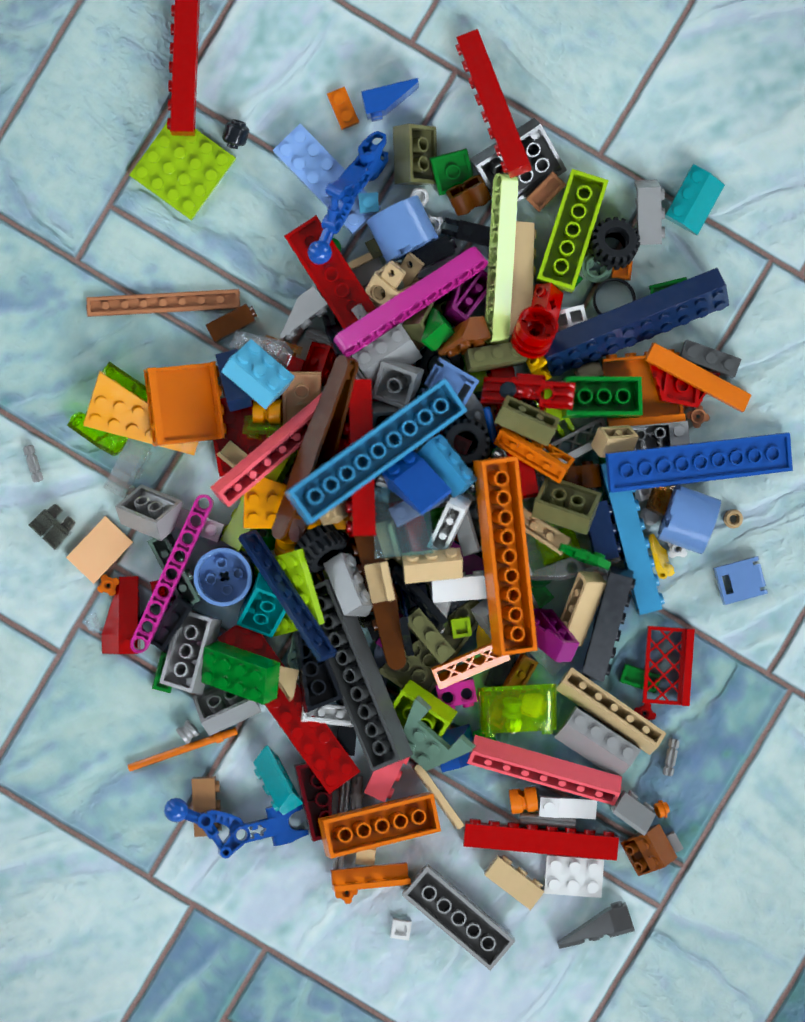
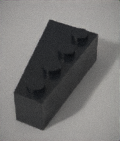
[293,632,343,713]

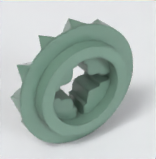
[582,254,612,283]

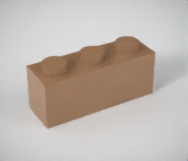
[191,776,222,837]

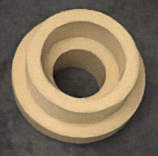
[723,509,743,528]

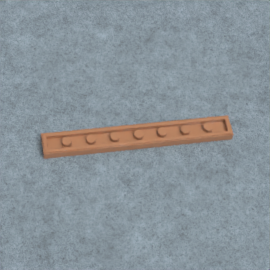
[86,289,240,317]

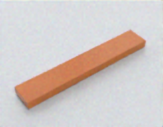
[644,343,751,412]

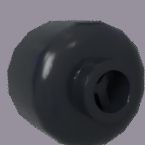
[222,119,249,149]

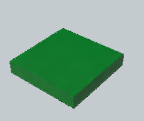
[429,148,474,196]

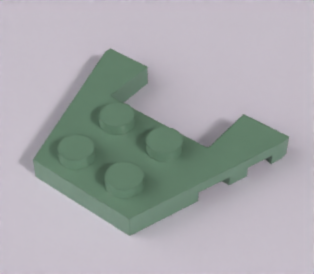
[403,696,476,771]

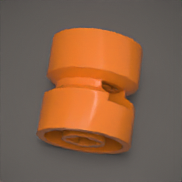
[509,786,539,814]

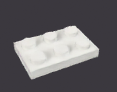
[544,854,604,898]

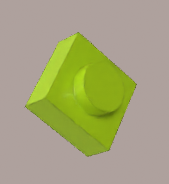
[450,616,472,639]

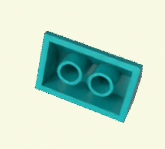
[665,164,725,235]
[236,572,286,638]
[253,745,303,815]

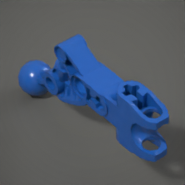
[307,131,389,265]
[164,798,309,859]

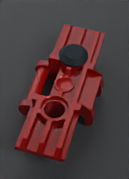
[481,373,576,412]

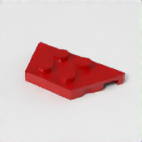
[649,363,720,408]

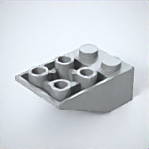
[280,285,329,342]
[631,421,690,450]

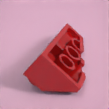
[102,576,141,654]

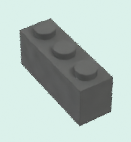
[679,340,741,378]

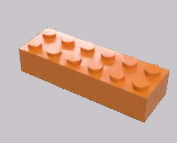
[318,792,441,859]

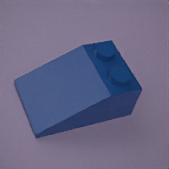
[361,78,419,122]
[382,451,452,515]

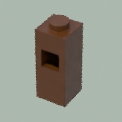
[206,304,257,343]

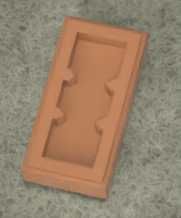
[526,171,566,212]

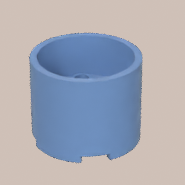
[366,196,439,263]
[657,485,721,554]
[194,547,255,606]

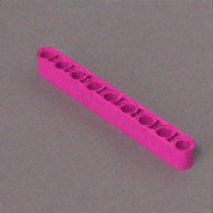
[334,247,488,356]
[130,494,214,653]

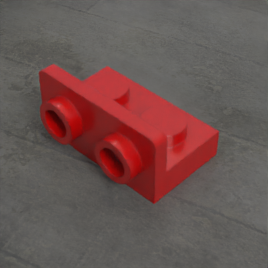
[301,341,336,386]

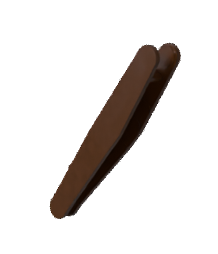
[272,355,359,543]
[345,498,406,670]

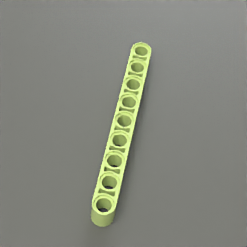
[485,173,518,345]

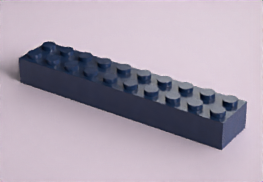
[544,268,729,377]

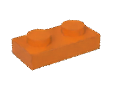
[327,86,359,130]

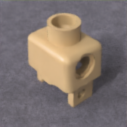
[365,252,425,308]

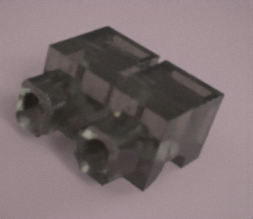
[29,504,76,550]

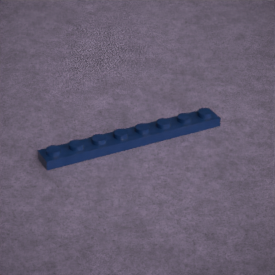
[238,529,337,662]

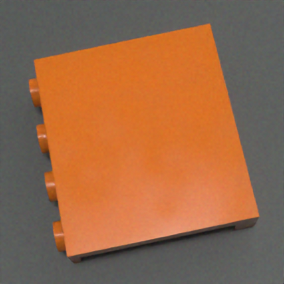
[601,349,686,427]
[144,361,227,447]

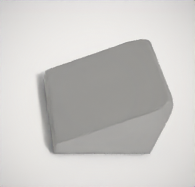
[666,831,684,853]

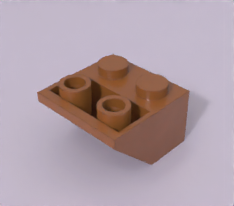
[438,316,491,357]
[621,824,678,876]

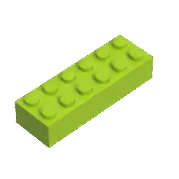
[536,169,609,293]

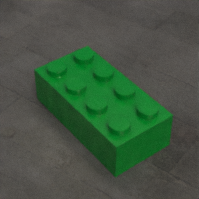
[561,376,643,418]
[201,641,280,705]

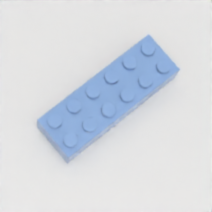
[273,124,381,236]

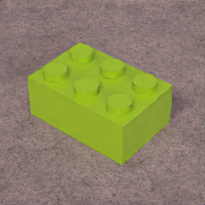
[393,680,458,738]

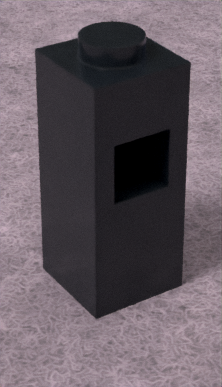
[409,235,457,270]

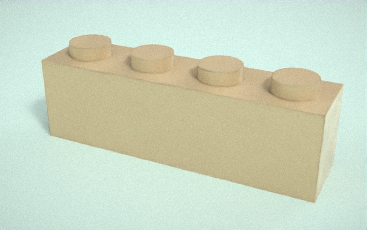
[560,571,607,646]

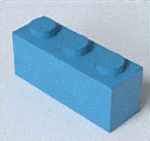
[417,434,477,498]

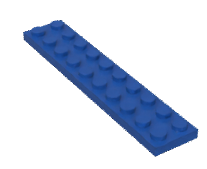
[605,432,793,493]

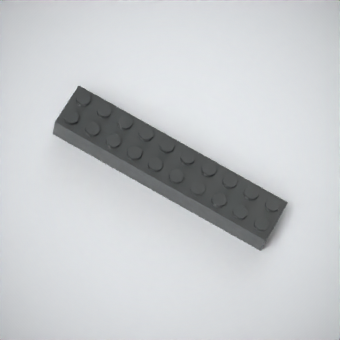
[314,579,413,772]

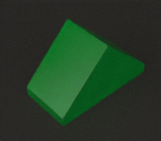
[421,308,455,351]

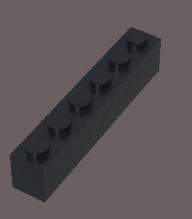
[582,566,636,682]

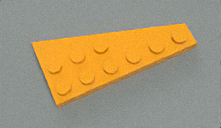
[83,370,199,455]
[243,477,349,530]

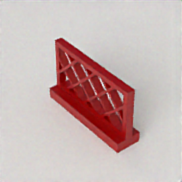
[642,626,695,706]

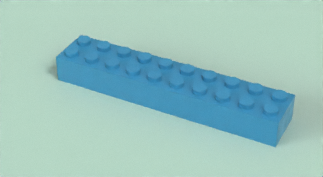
[284,379,468,525]

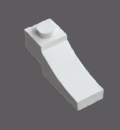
[538,795,597,819]

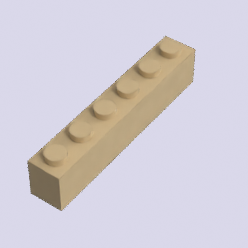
[509,221,537,339]
[555,667,666,755]

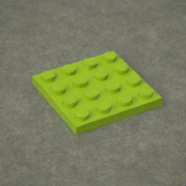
[129,123,236,221]
[252,548,325,637]

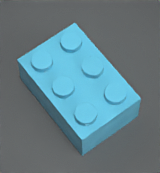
[221,339,295,410]

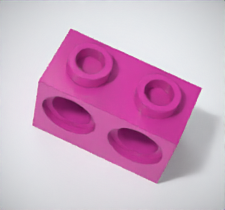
[436,678,478,709]

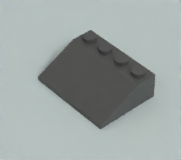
[470,118,567,202]

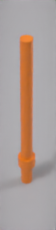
[128,727,238,772]

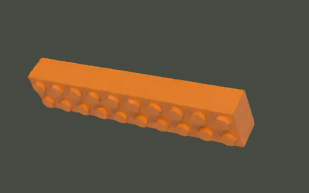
[473,456,538,656]

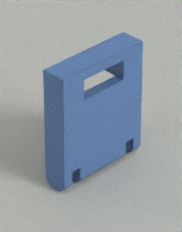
[420,357,480,406]
[713,556,768,605]

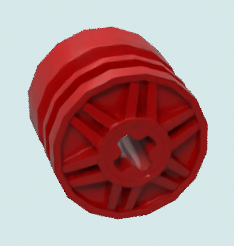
[511,306,558,359]

